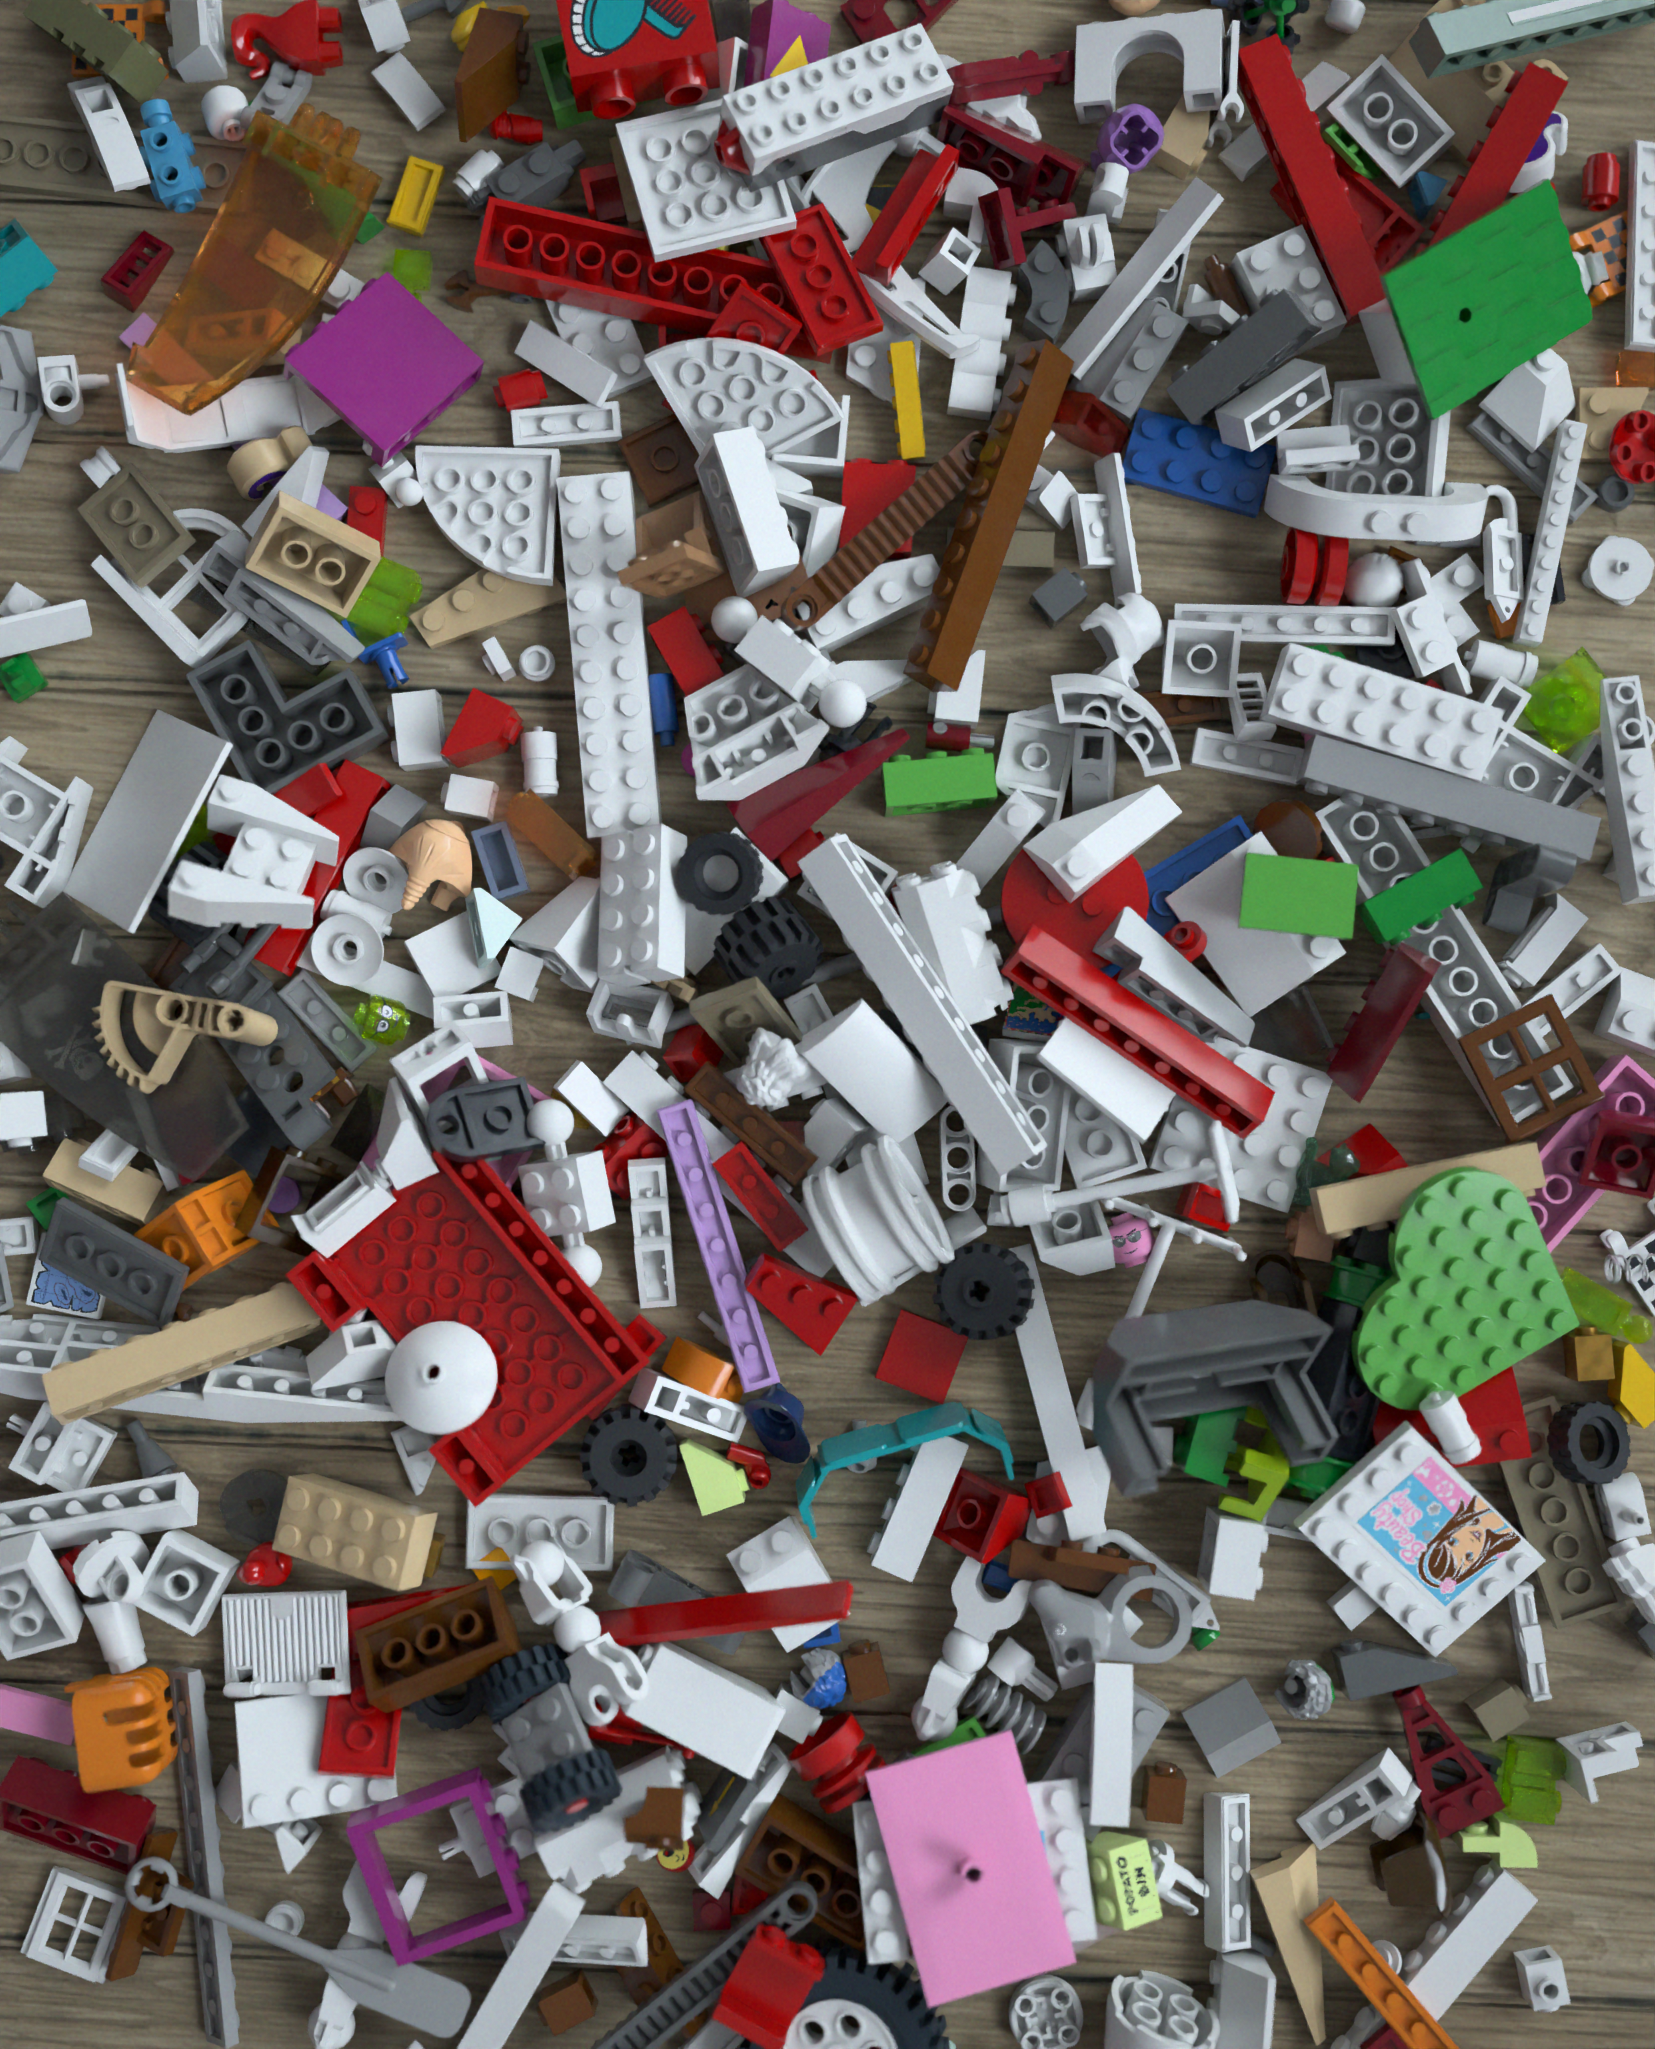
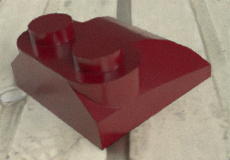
[1577,1109,1655,1199]

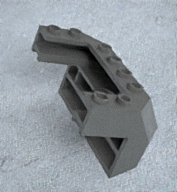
[1092,1300,1339,1498]

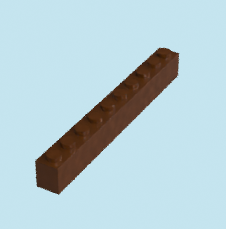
[903,339,1074,692]

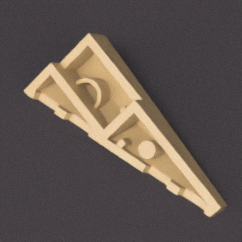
[1249,1840,1326,2046]

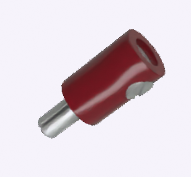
[925,721,995,752]

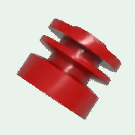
[788,1711,887,1814]

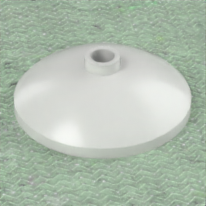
[385,1321,497,1434]

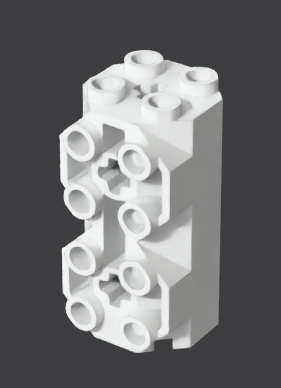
[891,861,1014,1025]
[531,1746,703,1894]

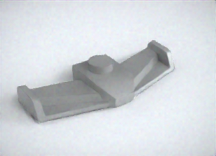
[0,325,44,474]

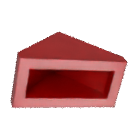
[1174,1182,1240,1232]

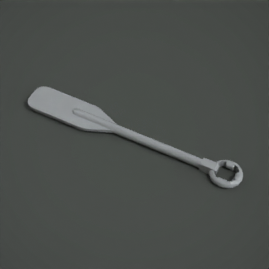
[125,1857,471,2038]

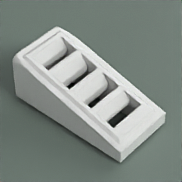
[1228,672,1277,742]

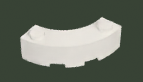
[1051,673,1181,777]

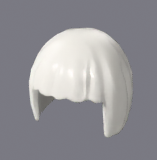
[1343,552,1404,607]

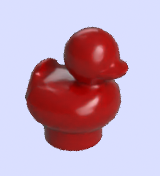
[236,1541,293,1587]

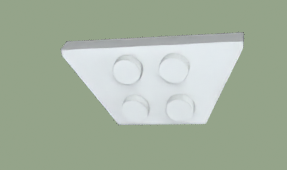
[846,277,926,403]
[995,703,1081,828]
[1025,1446,1111,1554]

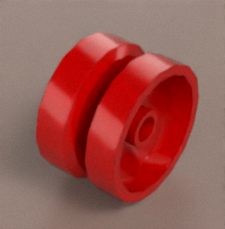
[1280,526,1349,606]

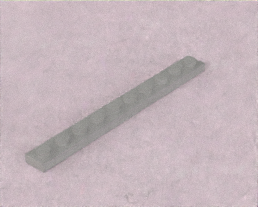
[169,1666,240,2049]

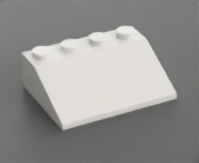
[1325,378,1451,497]
[1164,831,1346,1017]
[235,1694,397,1828]

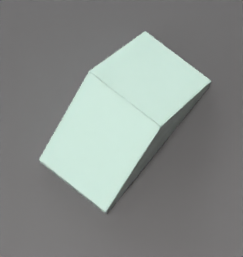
[465,888,522,968]

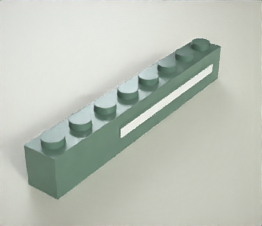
[1409,0,1655,79]

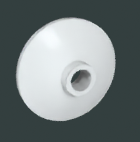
[343,847,409,914]
[311,913,384,986]

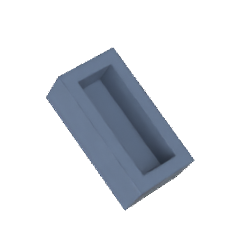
[471,820,531,902]

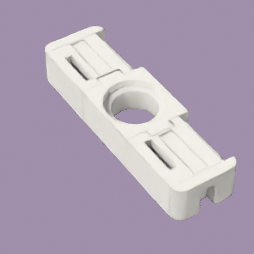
[1507,1580,1552,1702]

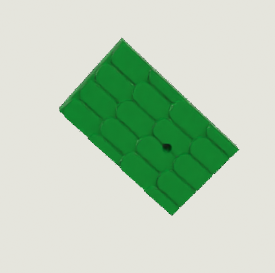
[1358,179,1593,420]

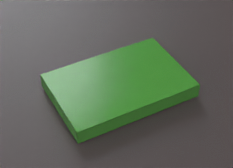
[1237,853,1359,940]

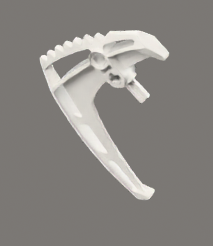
[784,54,980,359]

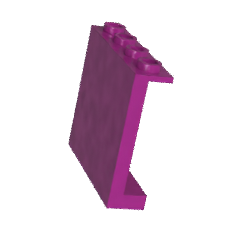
[284,271,484,468]

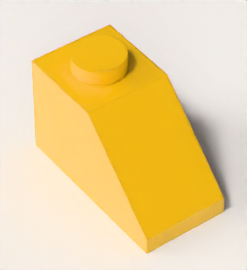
[1607,1340,1655,1429]

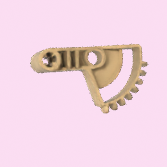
[91,981,278,1094]

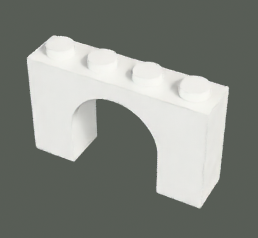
[1074,9,1225,124]

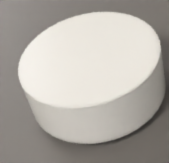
[265,1900,305,1936]

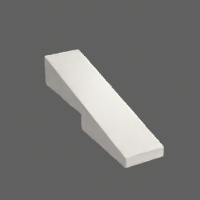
[688,1742,792,1899]

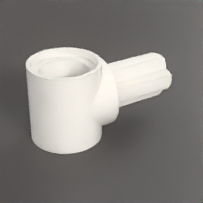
[986,1635,1058,1701]

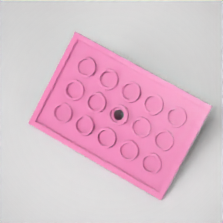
[865,1729,1077,2007]

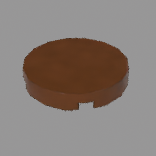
[1253,798,1323,860]

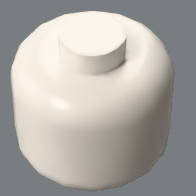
[1325,0,1365,34]

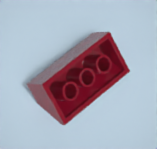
[1325,942,1442,1103]
[0,1755,157,1876]

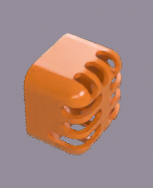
[64,1667,178,1793]

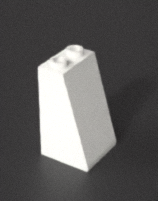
[684,827,789,978]
[618,1641,786,1780]

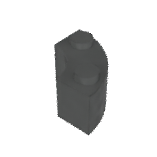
[1015,239,1069,346]

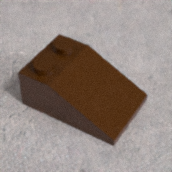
[454,7,531,143]

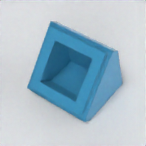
[1407,171,1448,220]

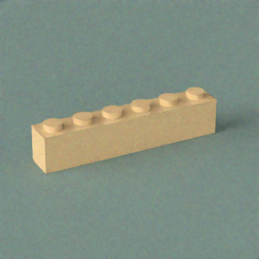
[1309,1142,1547,1239]

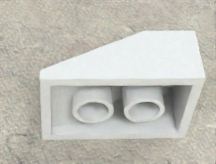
[727,1516,851,1653]

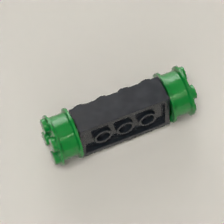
[1283,1255,1394,1500]

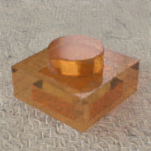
[1616,351,1655,391]

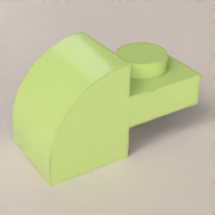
[1452,1812,1537,1868]

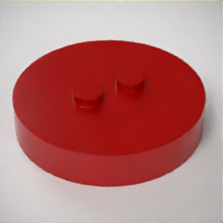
[1000,849,1149,970]

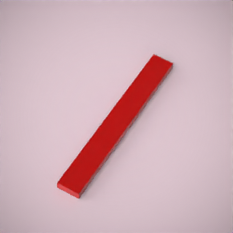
[594,1580,854,1647]

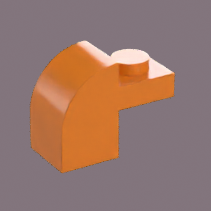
[661,1336,744,1404]

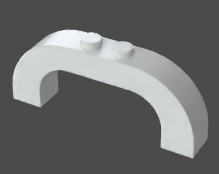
[1264,474,1489,542]

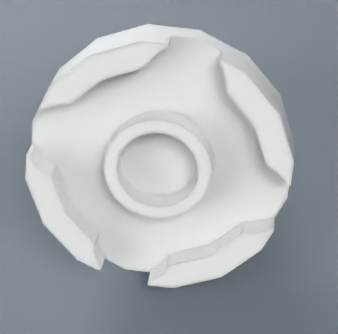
[73,1531,150,1605]

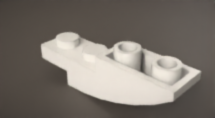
[67,76,150,192]

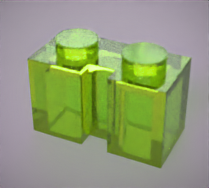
[347,556,423,640]
[1500,1734,1566,1825]

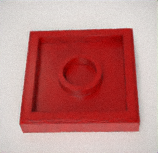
[875,1309,968,1404]

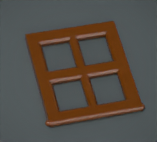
[1457,994,1605,1145]

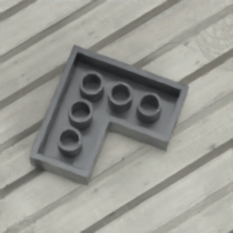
[185,640,392,795]

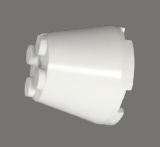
[1104,1970,1220,2049]

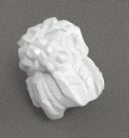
[736,1028,814,1106]

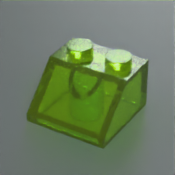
[1522,646,1608,755]

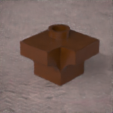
[623,1786,686,1851]

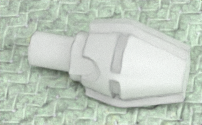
[1371,1780,1422,1841]

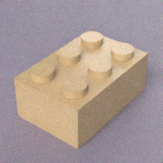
[245,490,381,618]

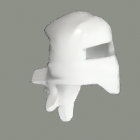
[1080,592,1165,689]

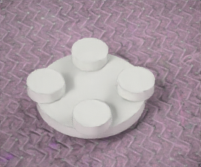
[1581,535,1654,607]

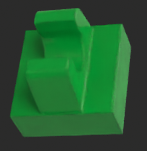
[0,652,49,703]

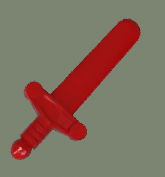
[590,1725,699,1759]

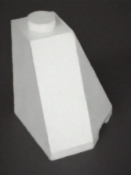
[509,876,600,993]

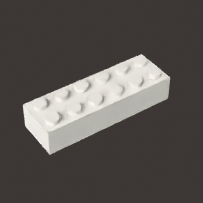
[1260,643,1504,782]

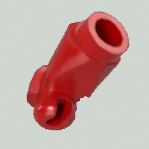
[486,110,543,146]

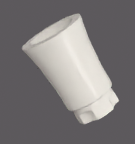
[82,1587,147,1675]

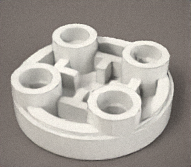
[1008,1975,1083,2049]

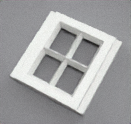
[20,1866,128,1984]

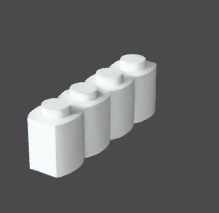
[947,266,1017,421]

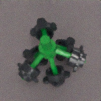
[1226,0,1310,55]

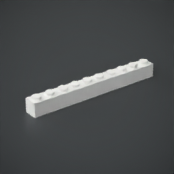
[1513,419,1588,648]

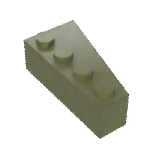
[23,0,169,105]

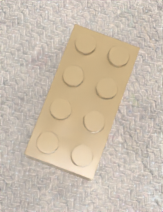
[272,1473,438,1591]

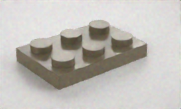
[77,462,197,589]
[689,976,803,1068]

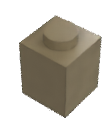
[1463,1677,1531,1742]

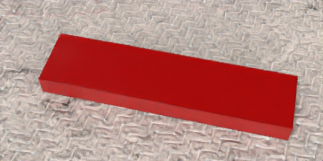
[212,763,343,856]

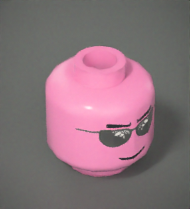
[1108,1212,1156,1268]

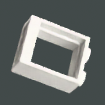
[390,1021,489,1133]

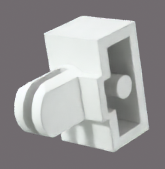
[1055,213,1117,303]

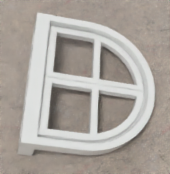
[91,508,251,669]

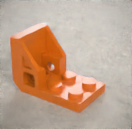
[133,1169,280,1292]

